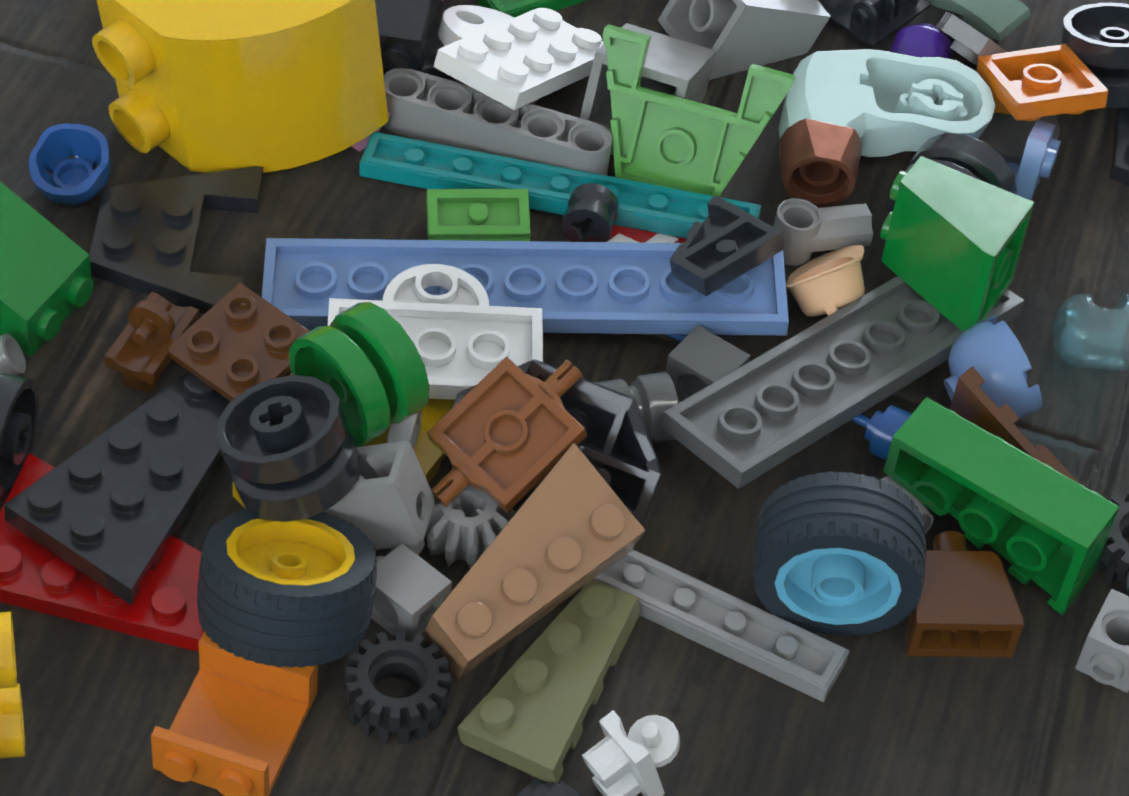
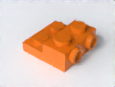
[977,44,1108,121]

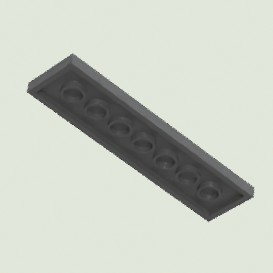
[661,276,1024,489]

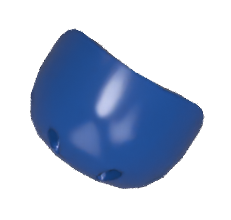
[29,123,112,205]

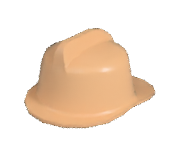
[786,245,865,317]

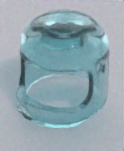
[1053,293,1129,372]

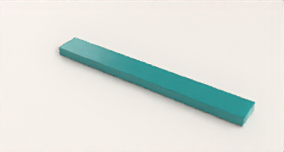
[359,132,761,239]

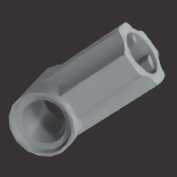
[773,198,874,266]

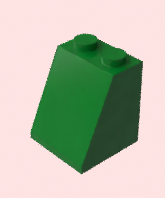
[880,156,1035,332]
[0,181,94,357]

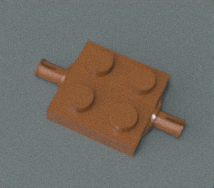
[427,357,587,513]

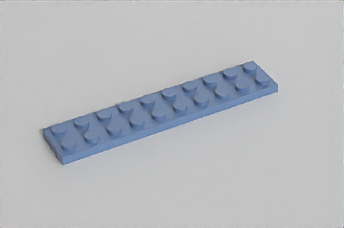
[262,238,789,336]

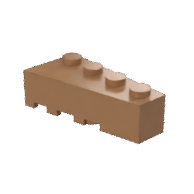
[422,443,646,680]

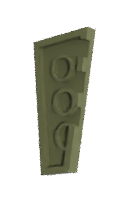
[457,579,641,784]

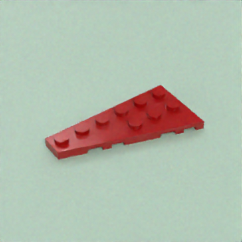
[0,453,204,652]

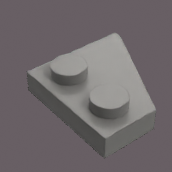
[936,11,1007,66]

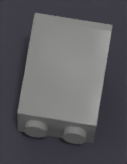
[658,0,831,80]
[580,23,716,155]

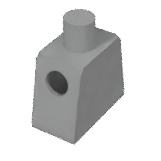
[322,440,434,555]

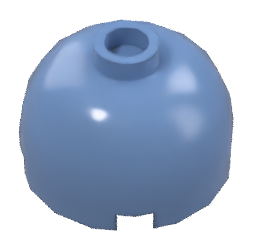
[944,315,1042,420]

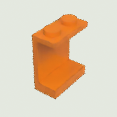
[151,631,318,796]

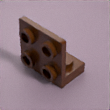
[168,283,310,401]

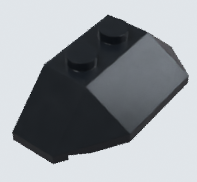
[453,359,663,526]

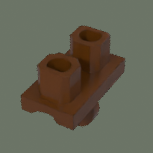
[105,292,199,393]

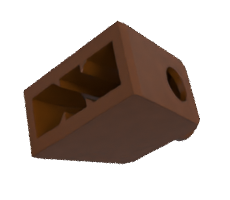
[906,531,1024,657]

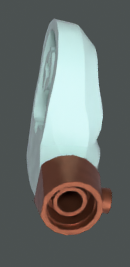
[779,49,995,208]

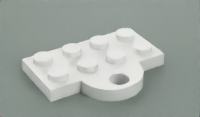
[433,5,603,110]
[328,264,543,400]

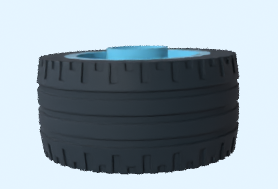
[753,472,926,637]

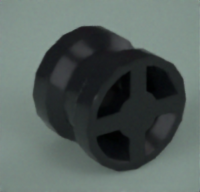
[561,183,619,242]

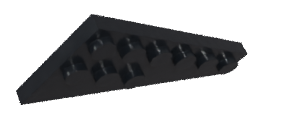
[4,371,231,605]

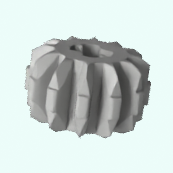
[424,479,515,569]

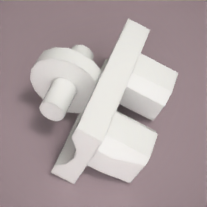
[582,710,680,796]

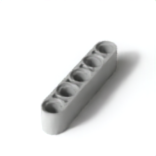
[383,68,612,176]

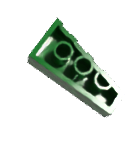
[883,397,1119,616]

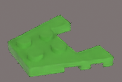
[603,24,796,197]

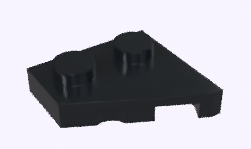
[670,195,784,296]

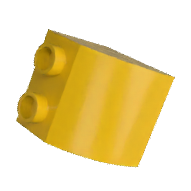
[92,0,389,173]

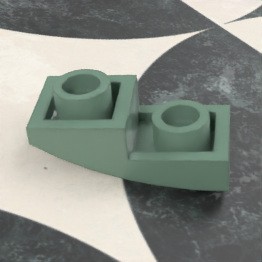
[927,0,1031,41]

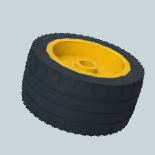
[197,509,377,668]

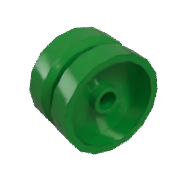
[289,302,430,447]

